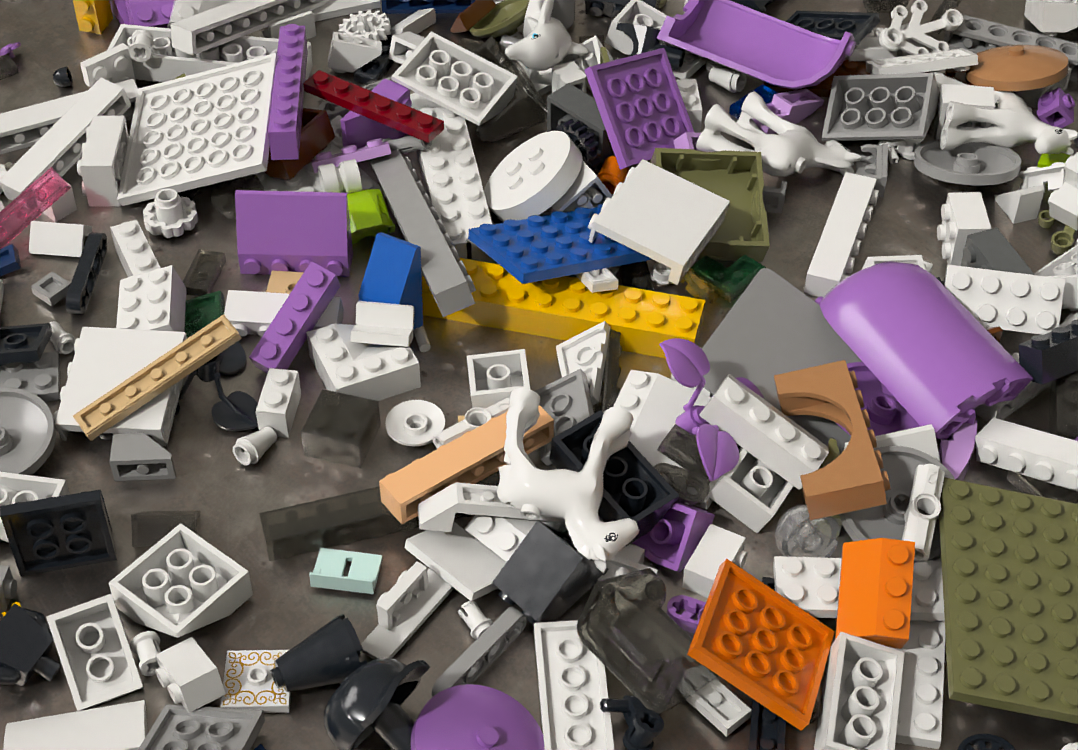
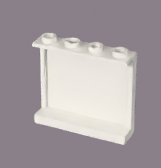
[588,159,730,285]
[53,327,187,446]

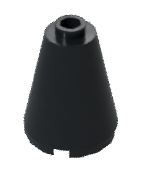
[270,614,367,692]

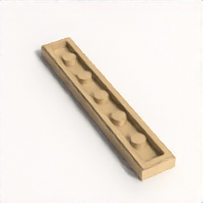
[73,314,242,441]

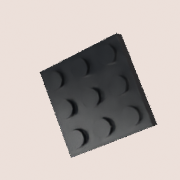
[0,490,117,576]

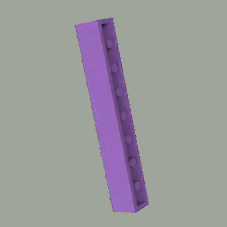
[268,24,308,160]

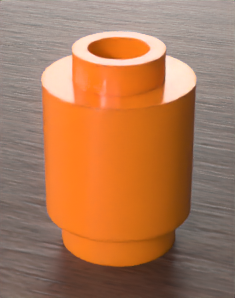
[597,156,629,194]

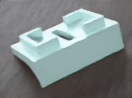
[309,548,383,594]

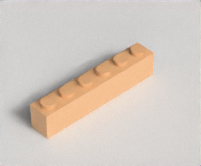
[379,405,554,524]

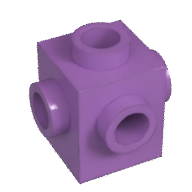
[1036,87,1075,128]

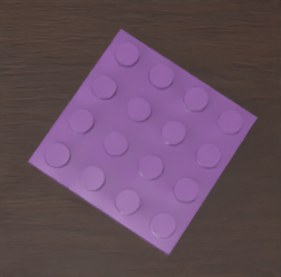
[584,48,695,170]

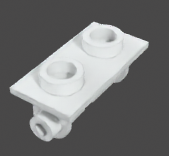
[1018,162,1065,193]

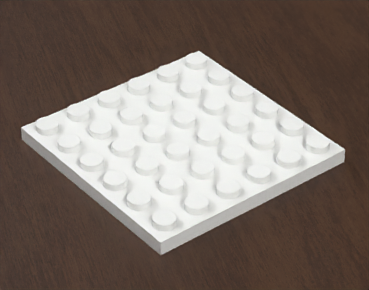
[117,53,278,206]

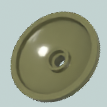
[469,0,530,38]

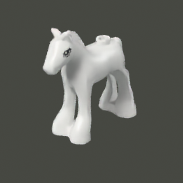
[933,72,1078,155]
[696,91,862,176]
[497,388,639,573]

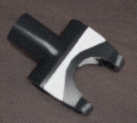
[613,23,685,71]

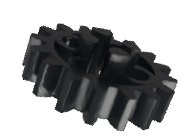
[557,119,602,171]

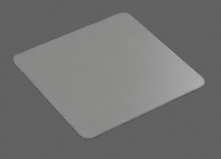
[702,268,862,469]

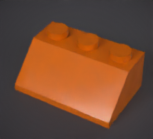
[835,538,915,649]

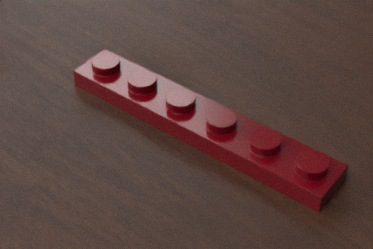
[303,70,444,143]

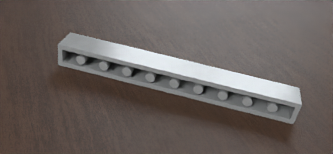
[370,149,476,317]

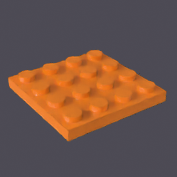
[687,559,835,731]

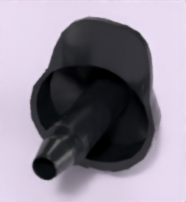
[324,658,430,750]

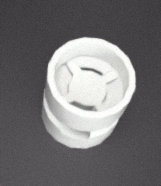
[318,159,362,194]

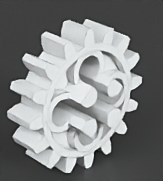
[338,10,391,41]

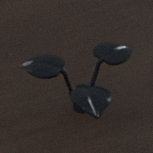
[174,341,258,431]

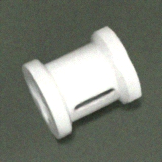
[129,30,154,62]
[130,631,161,676]

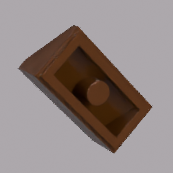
[450,0,496,33]

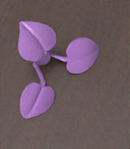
[659,338,764,482]

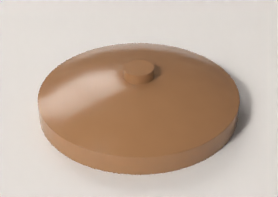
[965,45,1069,91]

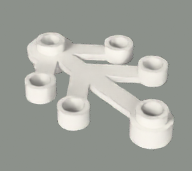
[879,0,963,55]

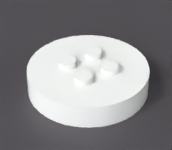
[484,131,583,223]

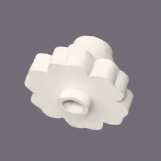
[143,189,198,238]

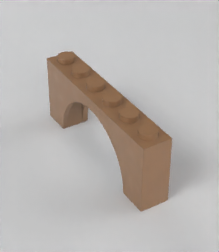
[774,360,891,520]

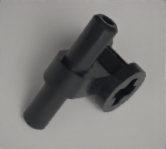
[600,695,664,750]

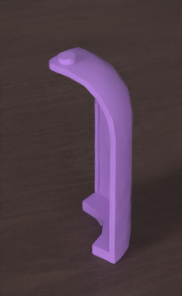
[657,0,856,90]
[819,261,1033,440]

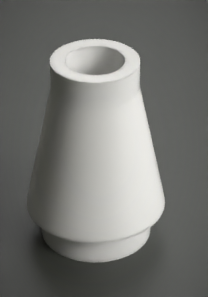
[709,67,747,93]
[233,427,277,465]

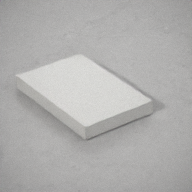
[404,522,507,601]

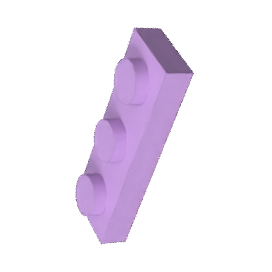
[312,138,391,173]

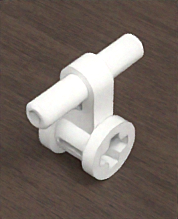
[878,139,924,164]

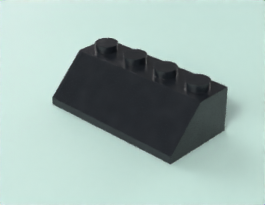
[549,410,680,546]

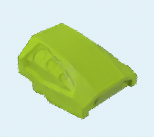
[347,189,395,244]

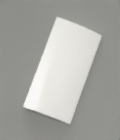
[3,700,148,750]

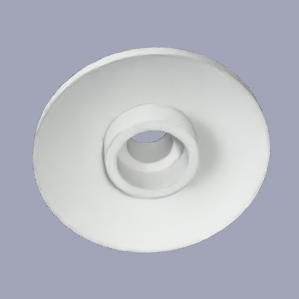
[385,400,445,446]

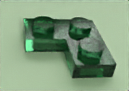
[688,254,766,303]

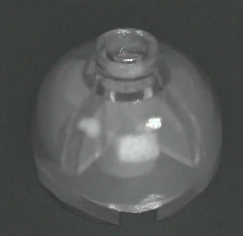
[775,505,840,558]

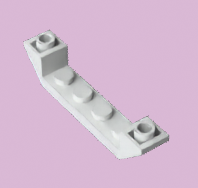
[418,482,603,532]

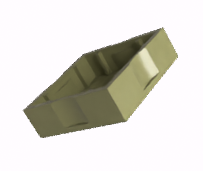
[650,148,770,262]

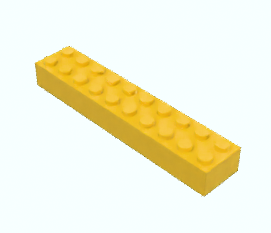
[422,258,705,359]

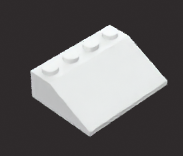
[391,31,518,126]
[613,370,711,496]

